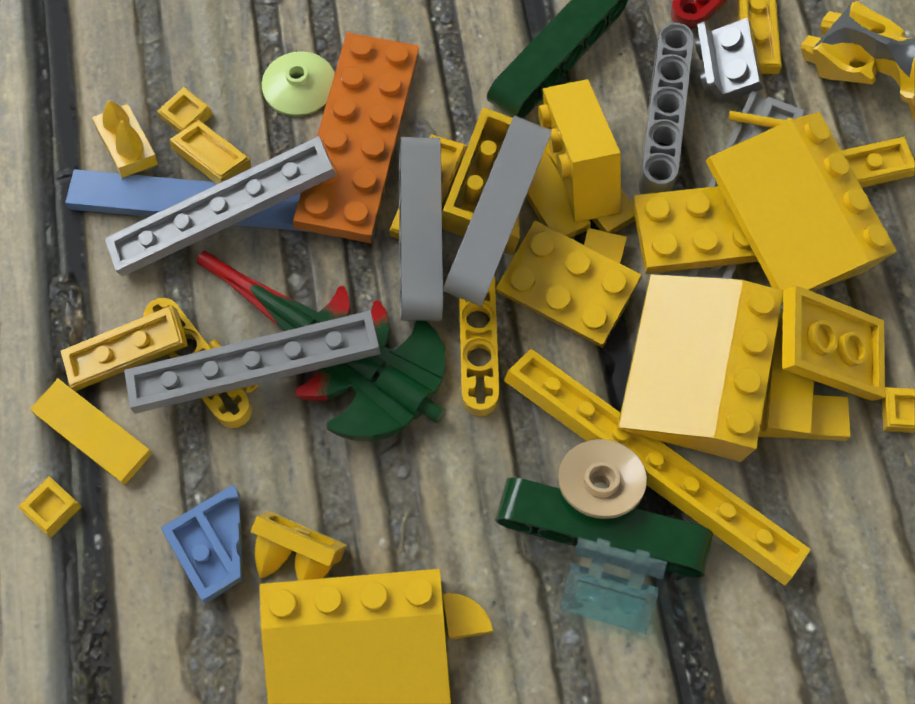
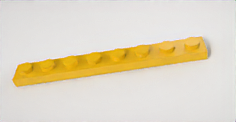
[504,349,811,586]

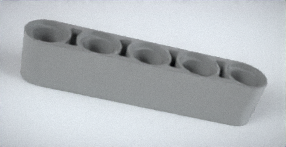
[638,23,694,194]
[443,115,552,307]
[399,137,443,321]

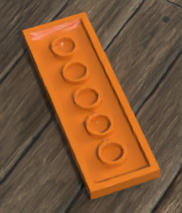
[293,32,419,243]

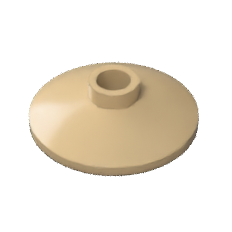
[558,439,647,519]

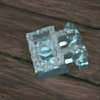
[560,537,666,634]

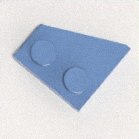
[161,484,244,604]

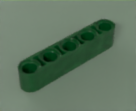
[487,0,628,119]
[495,477,713,578]

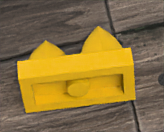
[92,100,158,178]
[250,511,347,580]

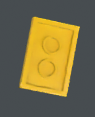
[632,186,758,274]
[496,220,642,348]
[782,285,885,401]

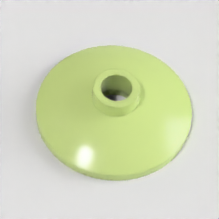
[262,51,335,117]

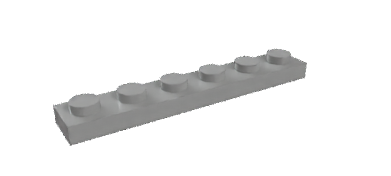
[105,136,337,277]
[124,311,381,414]

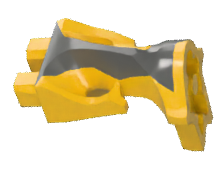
[801,2,915,121]

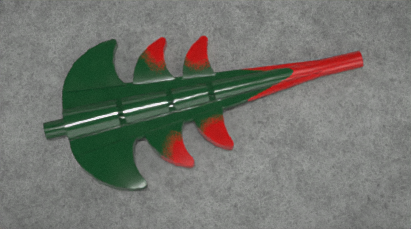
[196,250,446,442]

